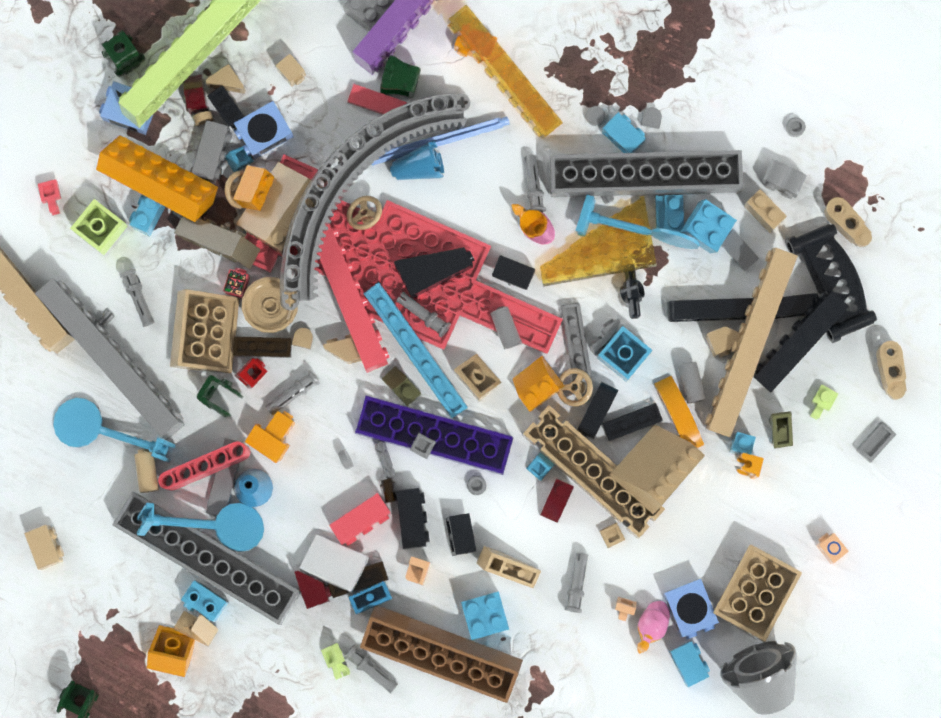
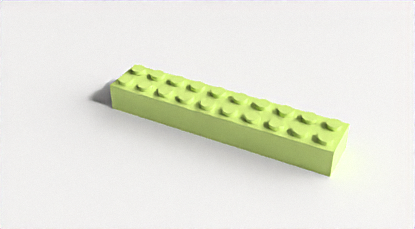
[118,0,261,128]

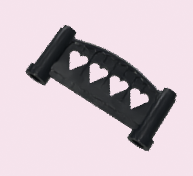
[786,224,877,343]

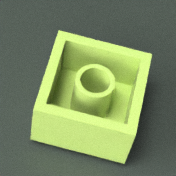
[70,199,128,255]

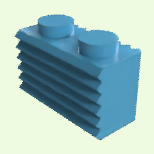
[349,581,393,614]

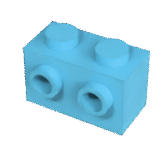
[129,195,165,237]
[181,580,229,622]

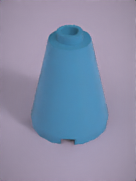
[390,141,444,180]
[234,469,273,507]

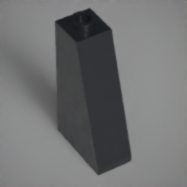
[394,247,475,299]

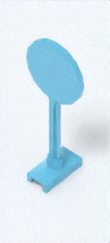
[576,195,700,249]
[53,398,176,463]
[137,503,264,552]

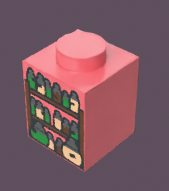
[223,268,250,298]

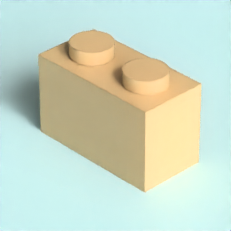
[744,189,787,233]
[24,525,64,570]

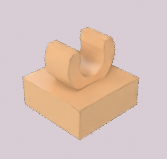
[615,596,637,621]

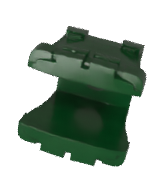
[101,30,146,77]
[380,55,421,98]

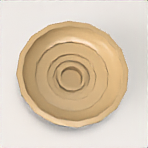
[242,277,298,333]

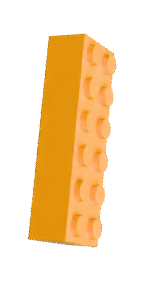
[96,135,218,222]

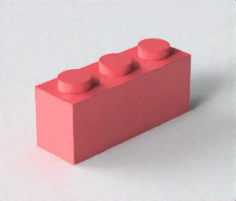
[329,493,391,546]

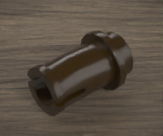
[380,478,397,503]

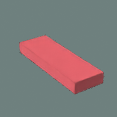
[347,84,407,115]

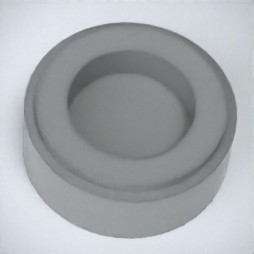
[586,106,605,126]
[786,117,806,137]
[338,449,353,469]
[467,476,486,495]

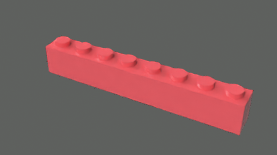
[317,223,390,373]

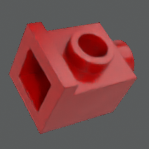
[234,358,268,388]

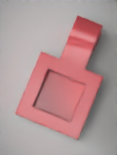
[38,179,62,216]

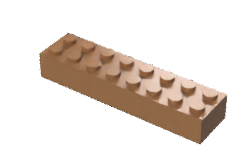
[360,605,523,703]

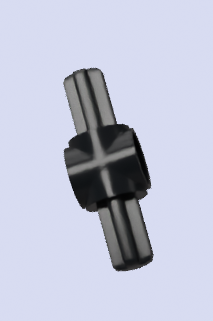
[620,265,645,319]

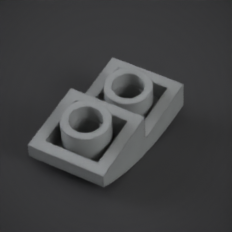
[590,319,620,354]

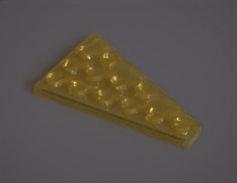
[540,196,657,287]

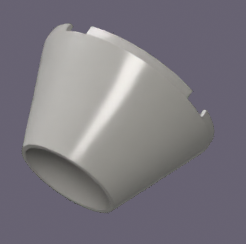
[720,641,797,715]

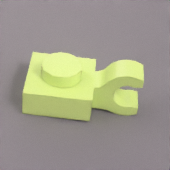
[810,384,838,420]
[321,643,350,680]

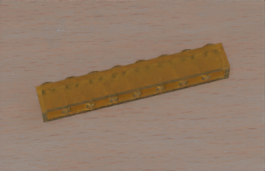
[447,5,563,139]

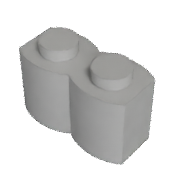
[762,159,807,199]

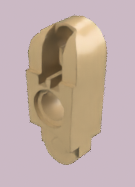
[824,197,872,247]
[876,341,907,400]

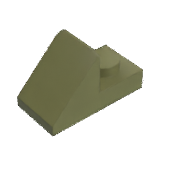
[382,366,421,407]
[769,411,793,449]

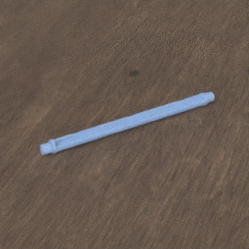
[371,116,510,166]

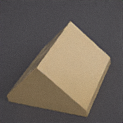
[454,354,502,402]

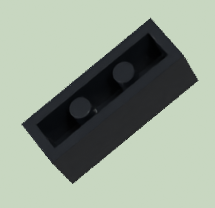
[396,488,430,549]

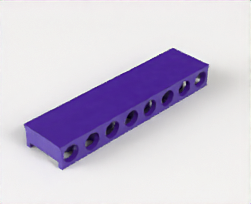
[355,396,513,475]

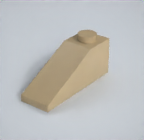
[476,546,541,588]

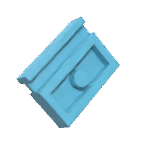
[655,195,684,232]

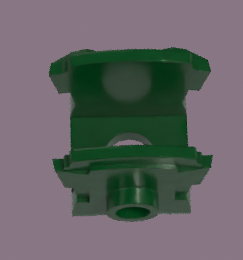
[197,375,244,418]
[56,680,100,718]

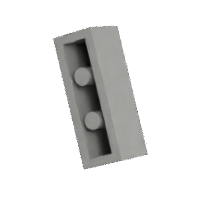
[192,120,232,184]

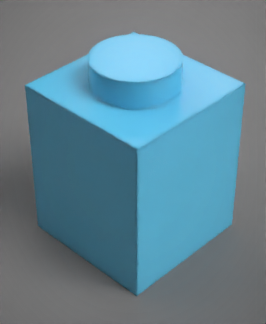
[729,432,756,455]

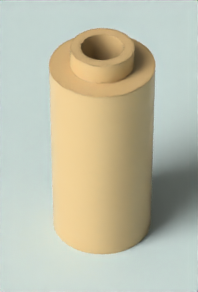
[134,449,159,493]

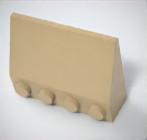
[236,162,323,255]
[170,289,240,373]
[610,424,705,514]
[713,544,802,642]

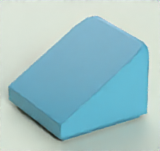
[226,146,254,172]
[526,452,555,481]

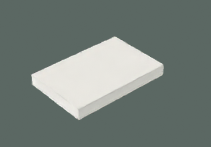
[299,534,369,593]

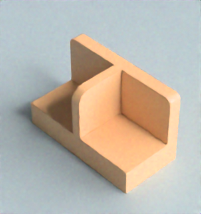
[405,556,431,586]

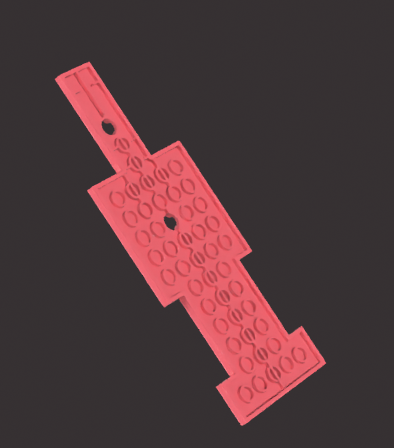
[245,154,563,354]

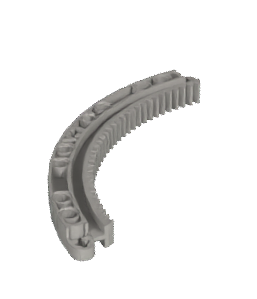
[280,93,471,311]

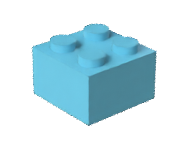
[680,199,737,254]
[597,326,652,382]
[461,591,509,640]

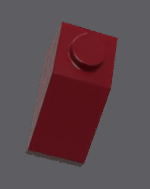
[183,74,209,115]
[540,479,574,523]
[294,571,332,609]

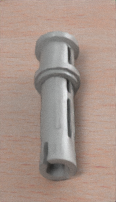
[524,155,546,213]
[119,269,155,327]
[396,292,451,337]
[266,370,321,416]
[564,553,589,613]
[344,645,398,694]

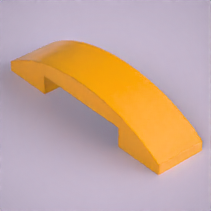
[654,376,704,448]

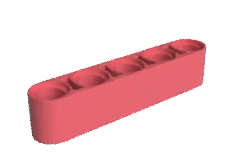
[158,441,251,491]

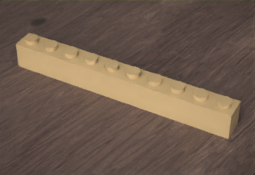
[705,248,798,438]

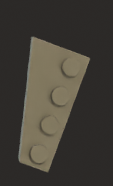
[174,216,260,269]

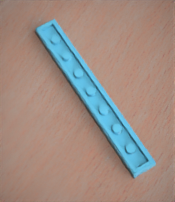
[363,282,468,418]

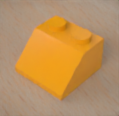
[513,356,565,412]
[147,625,195,677]

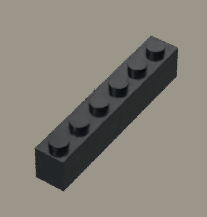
[753,290,850,392]

